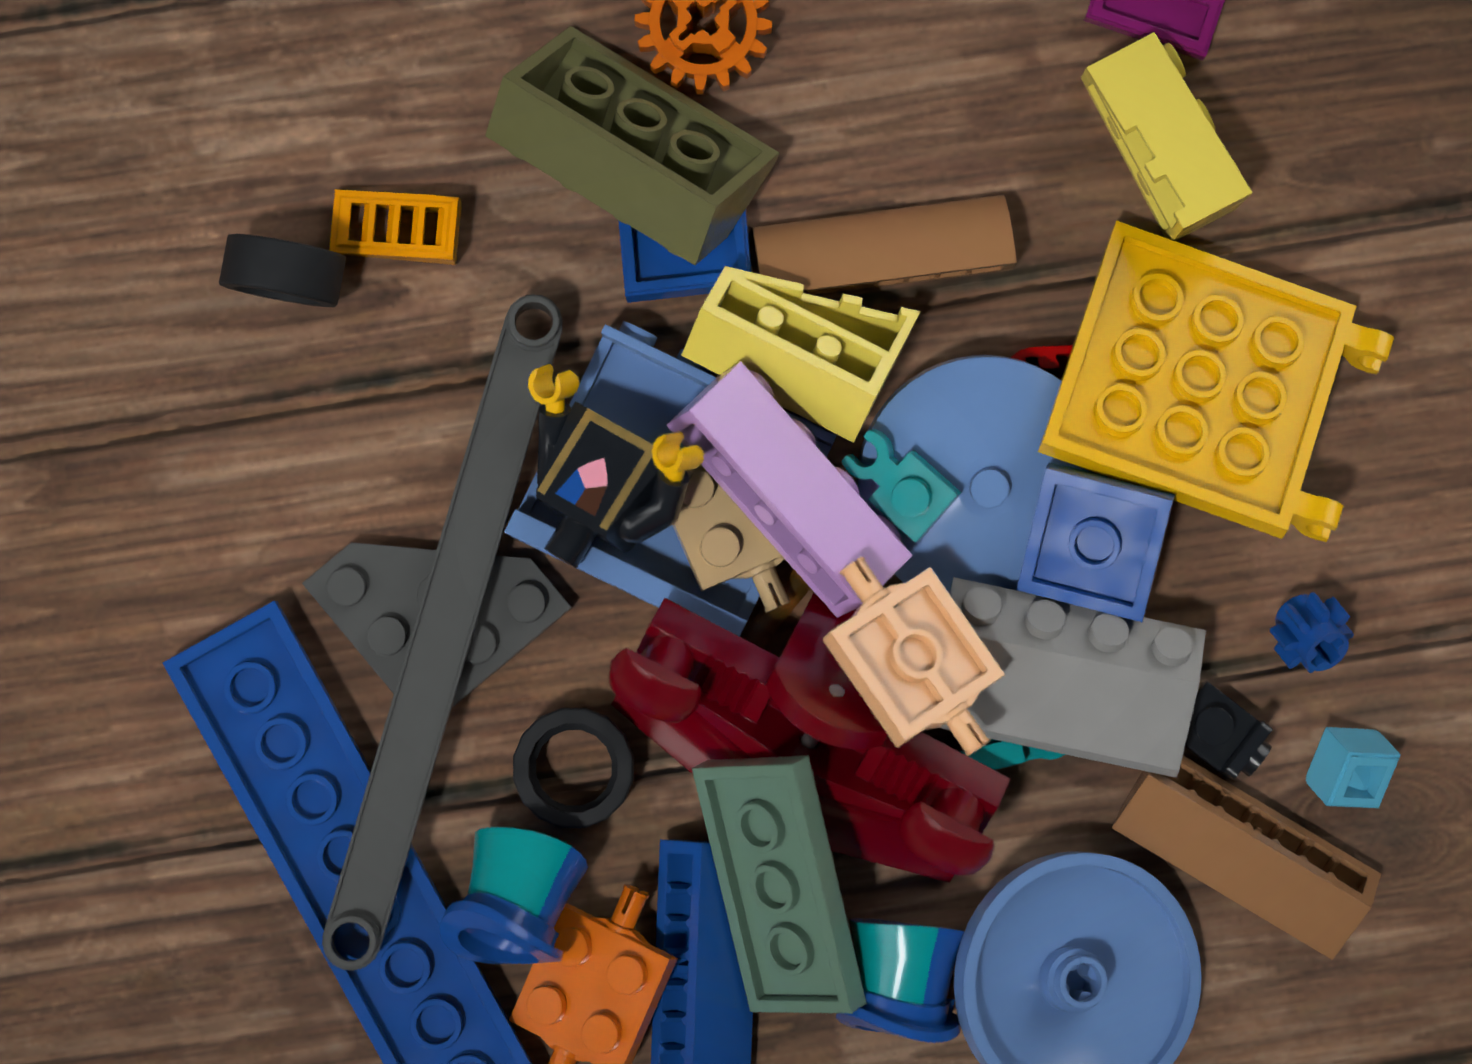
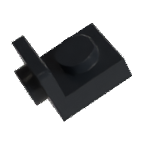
[1185,681,1273,779]

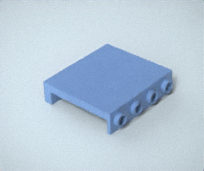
[504,321,836,637]

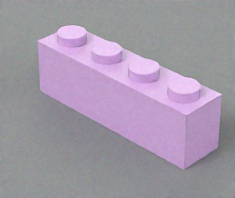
[666,361,913,618]

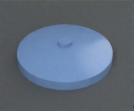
[856,355,1109,593]
[954,851,1202,1064]

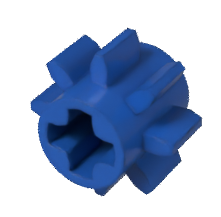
[1270,592,1354,673]

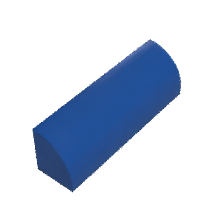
[651,840,753,1064]

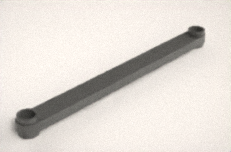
[322,294,563,971]

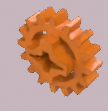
[634,0,772,95]

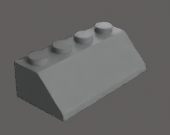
[937,577,1206,778]

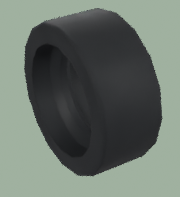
[219,234,346,307]
[513,708,634,828]

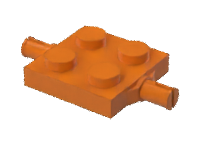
[509,884,678,1064]

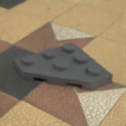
[302,543,572,708]

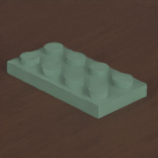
[692,756,867,1013]

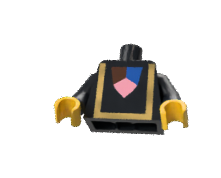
[528,364,704,568]

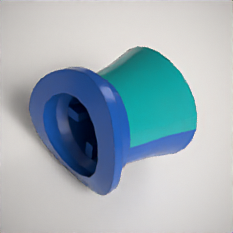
[440,827,588,964]
[836,918,964,1043]

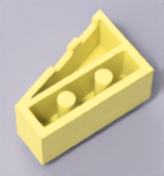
[1081,32,1253,241]
[681,266,921,443]

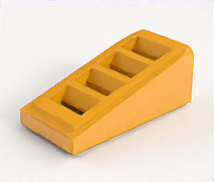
[329,189,462,265]

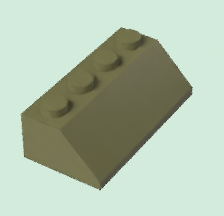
[485,26,779,265]

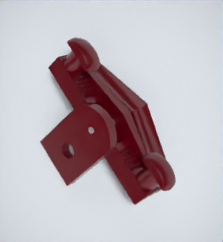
[608,592,1010,883]

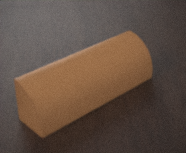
[752,195,1017,296]
[1112,756,1381,960]

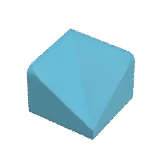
[1306,727,1401,808]

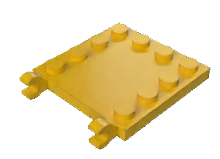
[1038,220,1394,542]

